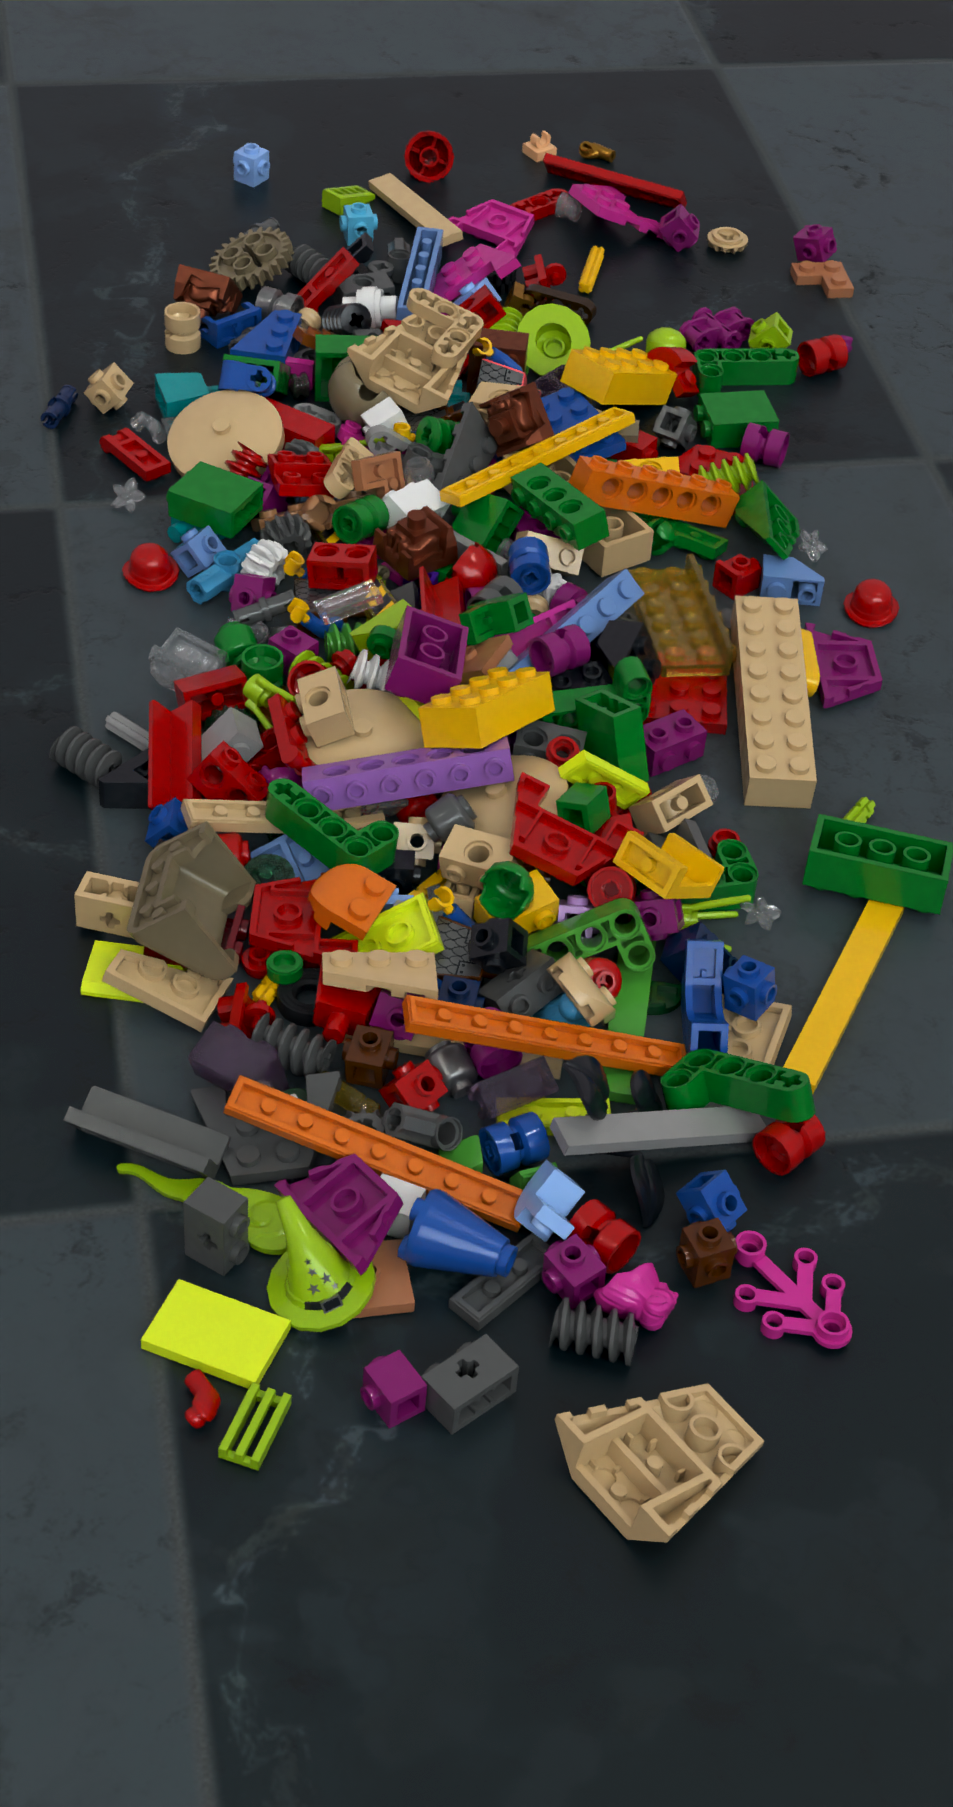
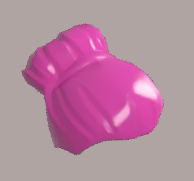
[593,1263,678,1331]

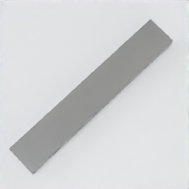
[550,1106,766,1156]

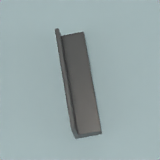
[63,1086,231,1179]

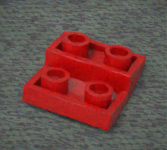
[267,450,335,498]

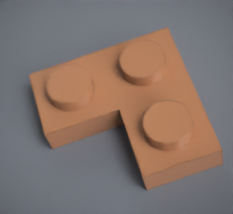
[790,260,854,298]
[351,451,405,500]

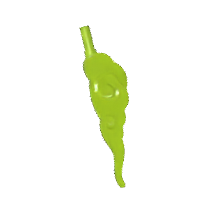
[117,1163,321,1255]

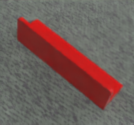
[419,566,468,647]
[148,699,202,810]

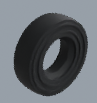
[277,968,320,1027]

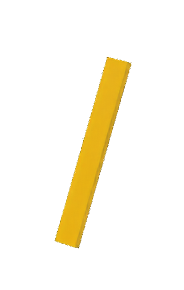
[439,407,635,508]
[783,899,905,1094]

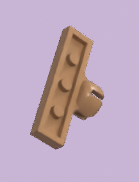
[251,489,372,532]

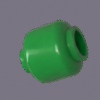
[214,621,258,670]

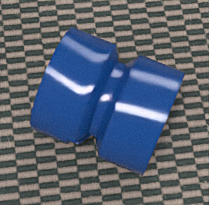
[508,536,551,595]
[478,1112,550,1176]

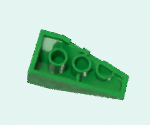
[734,480,800,560]

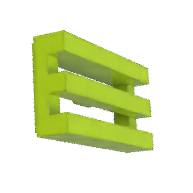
[218,1382,292,1471]

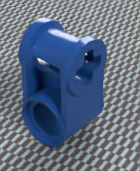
[218,360,277,397]

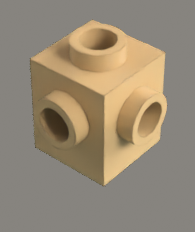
[84,362,134,414]
[394,817,442,867]

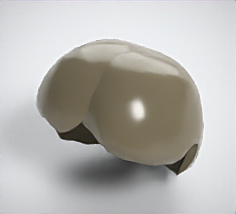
[328,356,401,431]

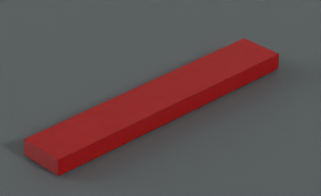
[543,153,687,208]

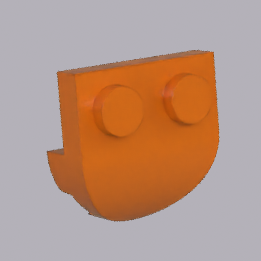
[308,864,396,941]

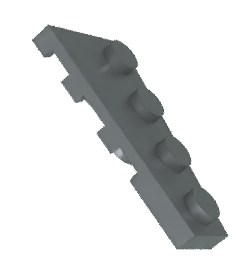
[433,402,498,525]

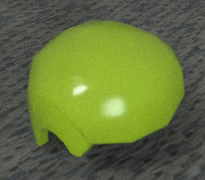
[645,327,686,353]

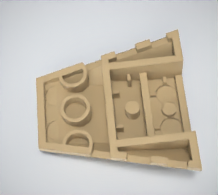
[347,314,470,414]
[555,1383,764,1543]

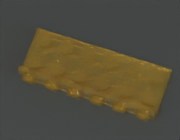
[628,554,737,677]

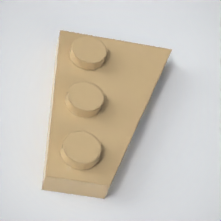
[102,949,234,1032]
[322,950,438,1000]
[722,994,792,1065]

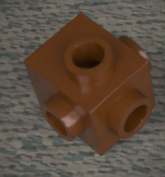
[342,1024,399,1089]
[676,1218,737,1288]

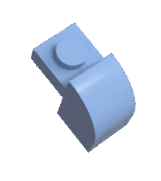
[514,1159,585,1242]

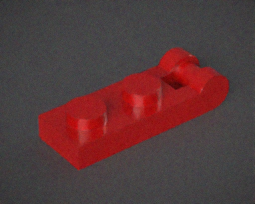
[296,246,360,313]
[100,427,171,482]
[267,693,316,779]

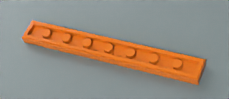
[402,994,687,1076]
[223,1075,523,1233]

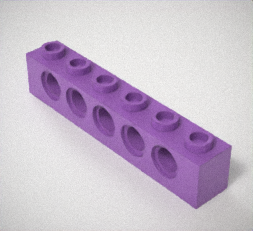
[302,736,515,810]

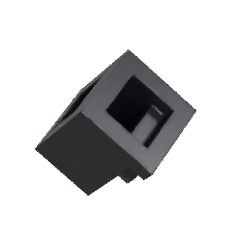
[378,849,421,895]

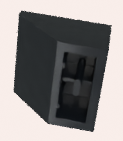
[597,620,661,686]

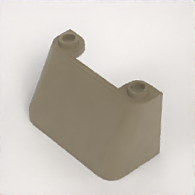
[127,821,256,980]

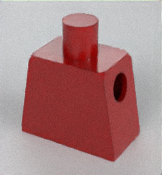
[313,959,382,1044]

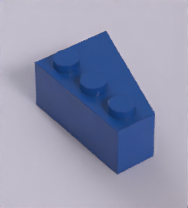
[230,310,302,364]

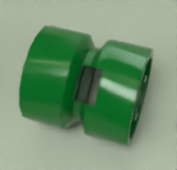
[332,495,390,544]
[241,644,284,688]

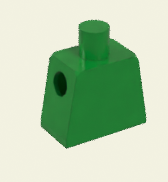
[451,494,525,555]

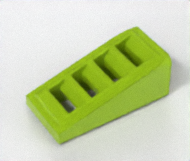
[322,185,375,216]

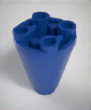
[397,1189,518,1278]

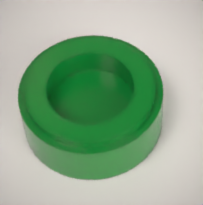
[266,950,303,985]

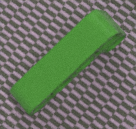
[527,898,656,972]

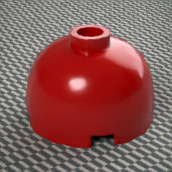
[404,130,454,183]
[444,542,498,596]

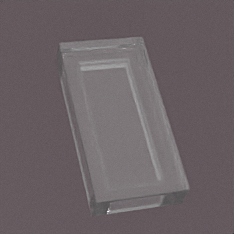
[313,579,384,625]

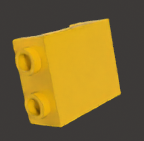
[612,831,724,899]

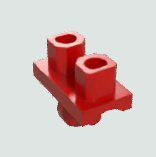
[522,254,567,300]
[211,982,276,1057]

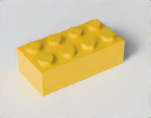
[560,346,677,405]
[418,667,555,749]

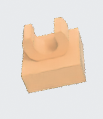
[522,130,557,162]

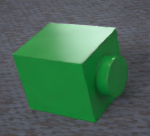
[556,782,611,834]

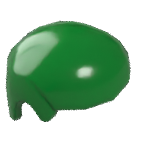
[479,861,534,920]

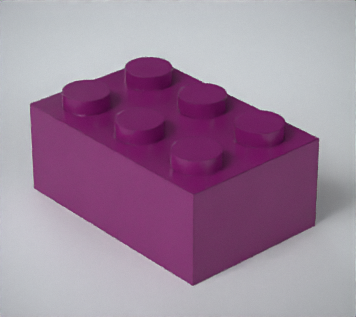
[384,605,469,705]

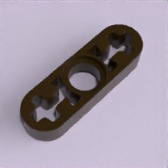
[522,284,597,325]

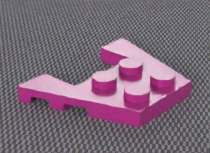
[569,183,664,240]
[448,199,534,257]
[433,243,521,315]

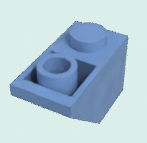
[759,554,825,606]

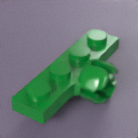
[634,512,729,560]

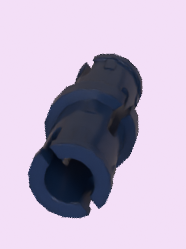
[41,385,78,429]

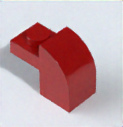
[647,347,699,398]

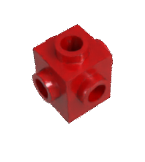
[378,1059,448,1112]

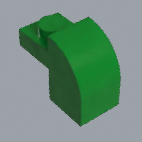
[459,592,534,646]

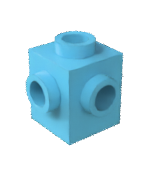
[339,202,378,246]

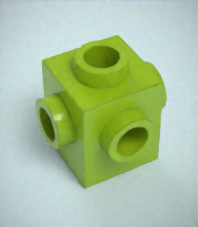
[748,312,793,348]

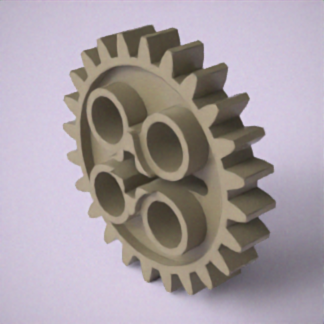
[209,227,294,292]

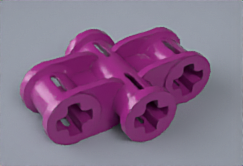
[679,307,755,352]

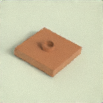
[460,634,513,685]
[353,1239,415,1319]

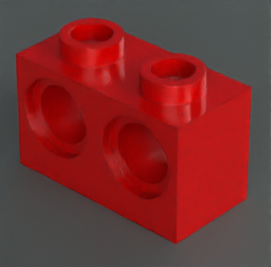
[306,542,378,591]
[186,740,269,801]

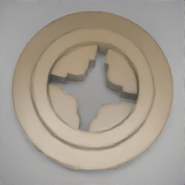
[707,227,748,254]

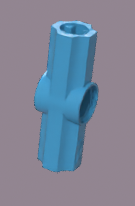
[186,538,259,605]

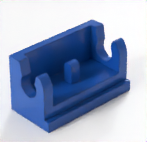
[199,302,262,349]

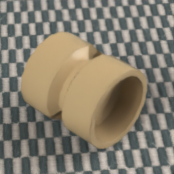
[164,302,201,355]

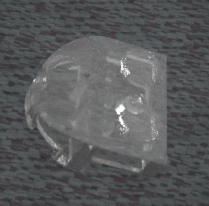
[148,627,229,691]

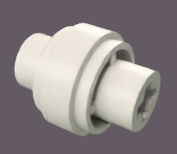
[342,286,398,329]

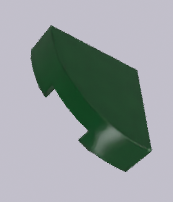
[647,981,681,1015]

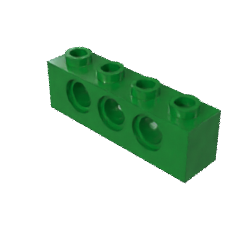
[511,463,610,551]

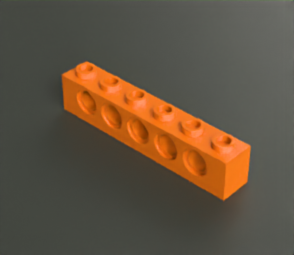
[568,455,740,528]

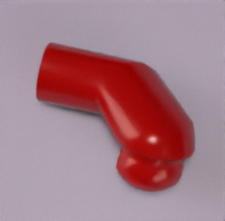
[184,1369,221,1429]

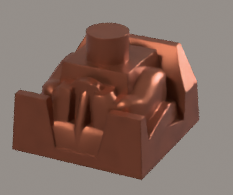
[173,264,243,324]
[479,381,554,457]
[373,506,458,581]

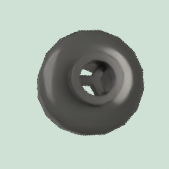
[423,793,477,843]

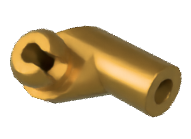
[579,141,616,163]

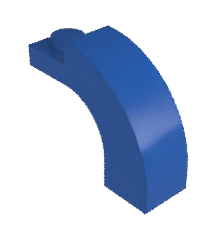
[681,939,729,1054]

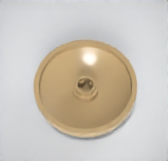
[167,390,285,479]
[302,689,424,765]
[441,755,569,844]

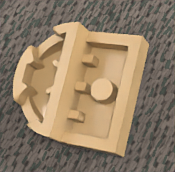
[546,952,617,1028]

